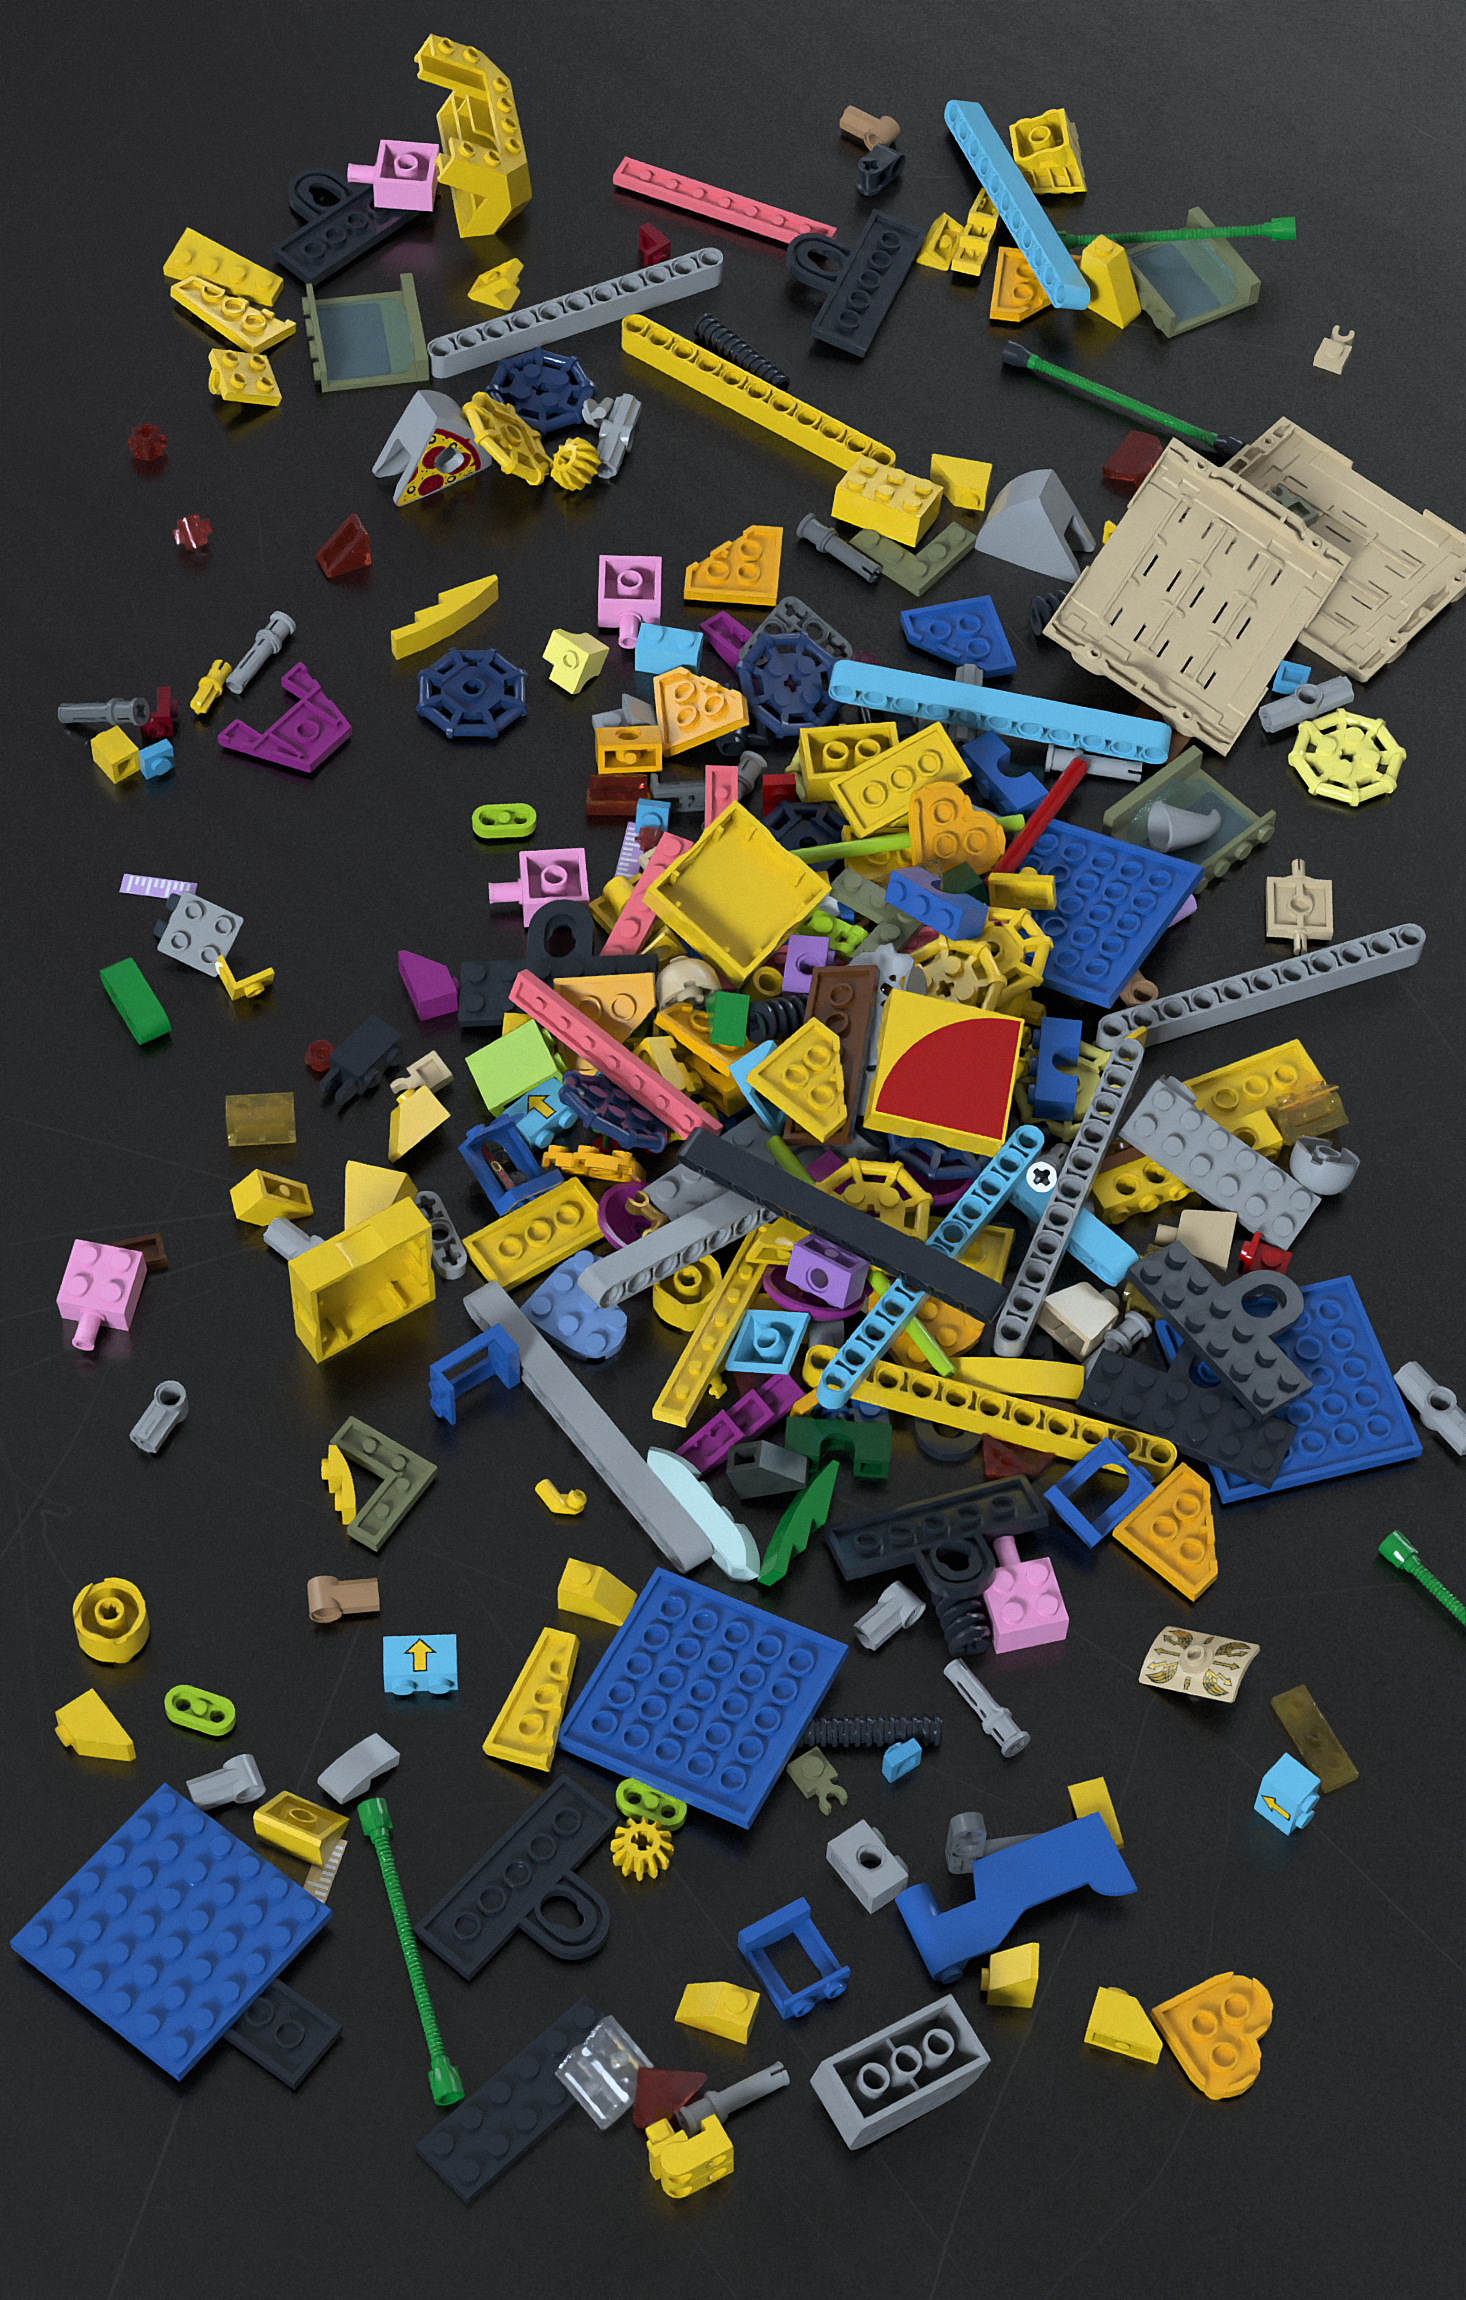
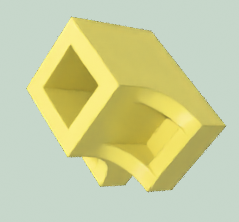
[543,629,610,694]

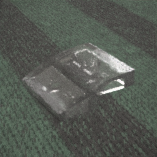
[555,2015,659,2130]

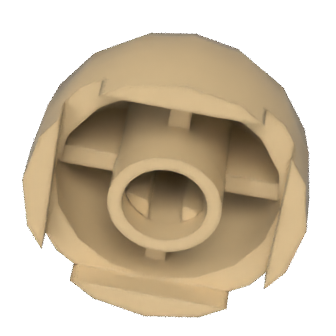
[655,956,722,1011]

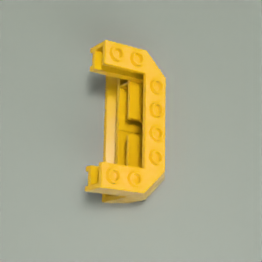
[414,34,532,238]

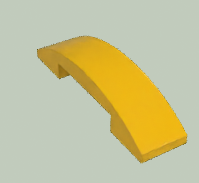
[949,1357,1084,1401]

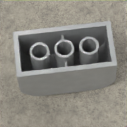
[810,1994,991,2150]

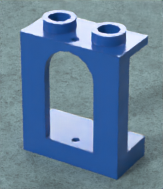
[458,1112,565,1216]
[428,1323,520,1425]
[1042,1437,1155,1549]
[738,1897,850,2020]

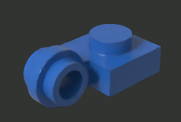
[821,1399,890,1425]

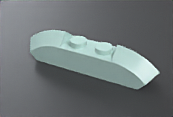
[647,1447,760,1582]

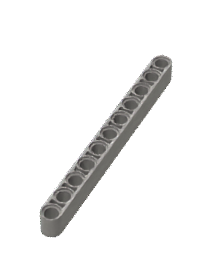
[427,247,723,378]
[1095,923,1426,1052]
[993,1038,1144,1358]
[577,1122,888,1309]
[463,1280,714,1574]

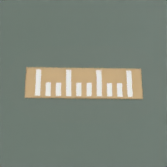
[303,1839,348,1904]

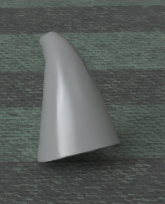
[1147,801,1222,854]

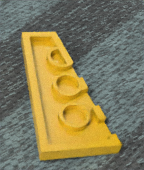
[163,227,284,307]
[170,275,296,354]
[482,1627,580,1772]

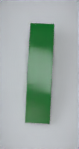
[757,1460,839,1586]

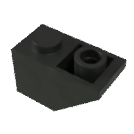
[726,1440,810,1500]

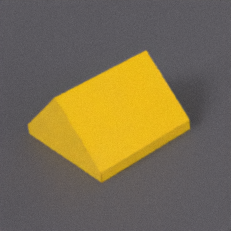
[253,1790,349,1869]

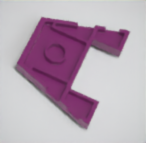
[218,662,352,773]

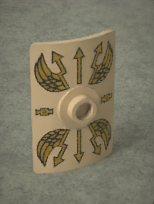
[1139,1626,1260,1703]

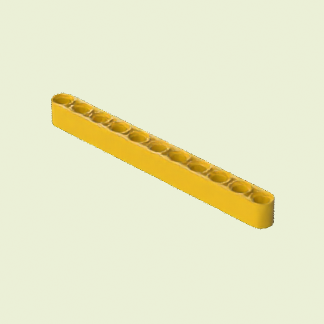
[622,314,896,472]
[802,1344,1177,1482]

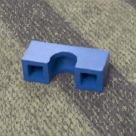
[960,730,1048,823]
[884,866,989,941]
[1027,1017,1082,1122]

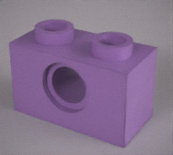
[782,934,836,997]
[786,1233,870,1309]

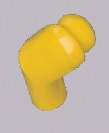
[535,1479,587,1515]

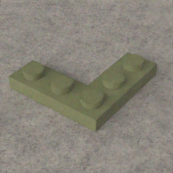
[848,521,978,597]
[829,867,926,964]
[330,1416,438,1552]

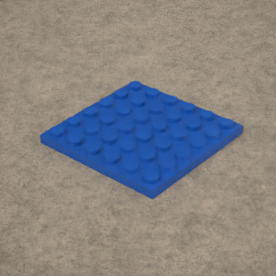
[983,815,1204,1009]
[1155,1275,1423,1504]
[556,1567,850,1830]
[10,1783,333,2082]

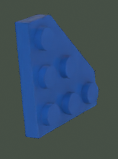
[900,595,1017,679]

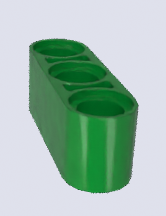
[99,957,171,1045]

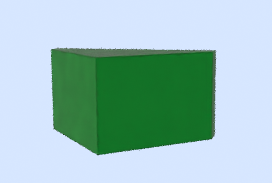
[705,991,750,1048]

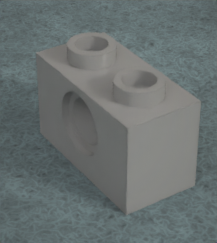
[826,1819,909,1914]

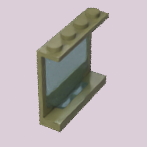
[1112,206,1261,338]
[302,273,429,392]
[1102,745,1277,894]

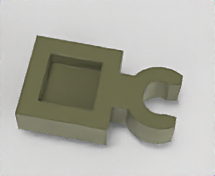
[1266,484,1319,527]
[787,1747,847,1815]

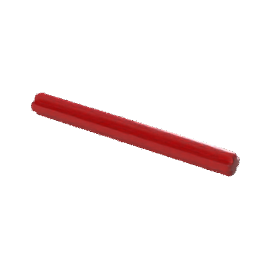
[983,758,1087,893]

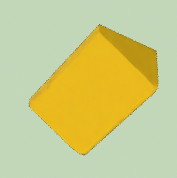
[915,212,964,271]

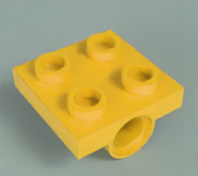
[208,348,282,406]
[589,873,668,941]

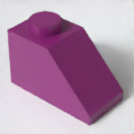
[398,950,460,1021]

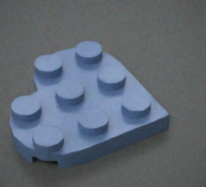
[520,1250,627,1361]

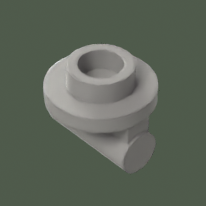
[582,397,614,428]

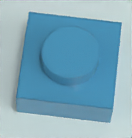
[1272,660,1311,695]
[138,738,175,779]
[635,798,671,836]
[882,1738,922,1783]

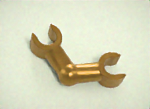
[625,1190,668,1238]

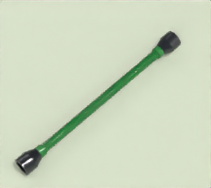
[1001,339,1246,460]

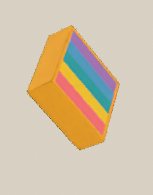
[789,1388,824,1417]

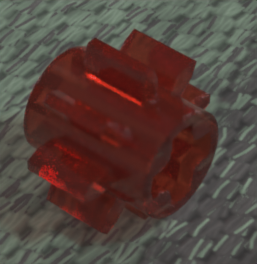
[128,423,167,461]
[172,513,213,550]

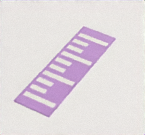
[615,822,648,879]
[119,874,197,899]

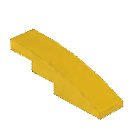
[951,187,1002,276]
[391,574,499,660]

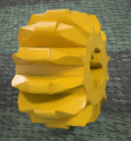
[549,437,601,491]
[611,1815,674,1882]

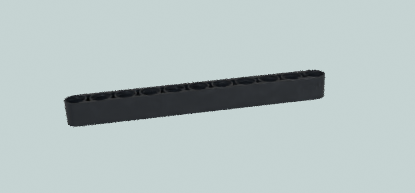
[675,1127,1009,1324]

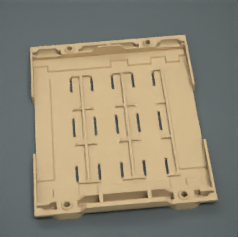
[1178,417,1466,682]
[1042,437,1352,756]

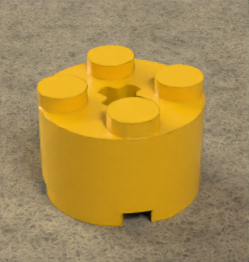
[653,1254,722,1332]
[73,1577,150,1664]

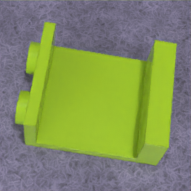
[465,1019,569,1118]

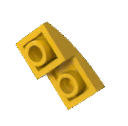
[321,1445,357,1524]
[1068,1777,1125,1850]

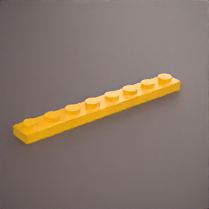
[652,1223,772,1428]

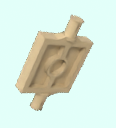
[1266,859,1333,956]

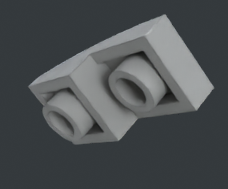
[317,1733,400,1805]

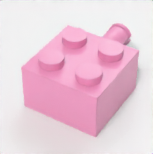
[347,140,440,212]
[598,555,662,649]
[489,848,589,927]
[56,1239,147,1351]
[978,1536,1069,1654]

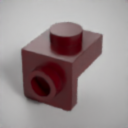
[639,222,671,268]
[140,686,179,738]

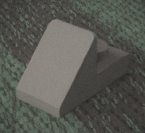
[592,693,657,730]

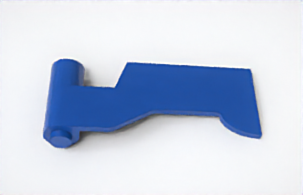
[895,1811,1138,1984]

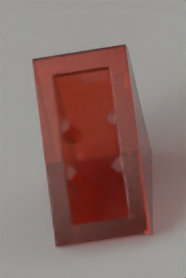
[315,512,371,578]
[633,2066,708,2129]

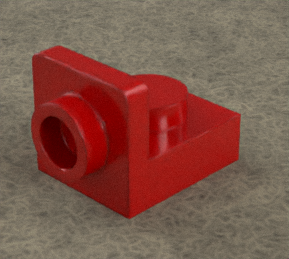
[762,774,796,823]
[1239,1231,1292,1275]

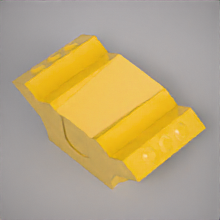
[1009,108,1088,195]

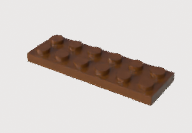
[783,965,881,1146]

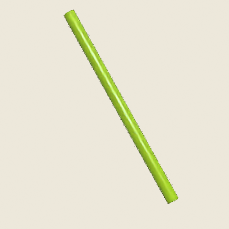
[789,814,1025,864]
[766,1135,957,1379]

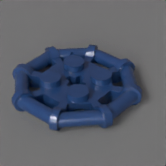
[484,347,597,436]
[735,630,846,739]
[416,647,529,739]
[760,799,851,882]
[558,1070,670,1153]
[887,1133,1008,1184]

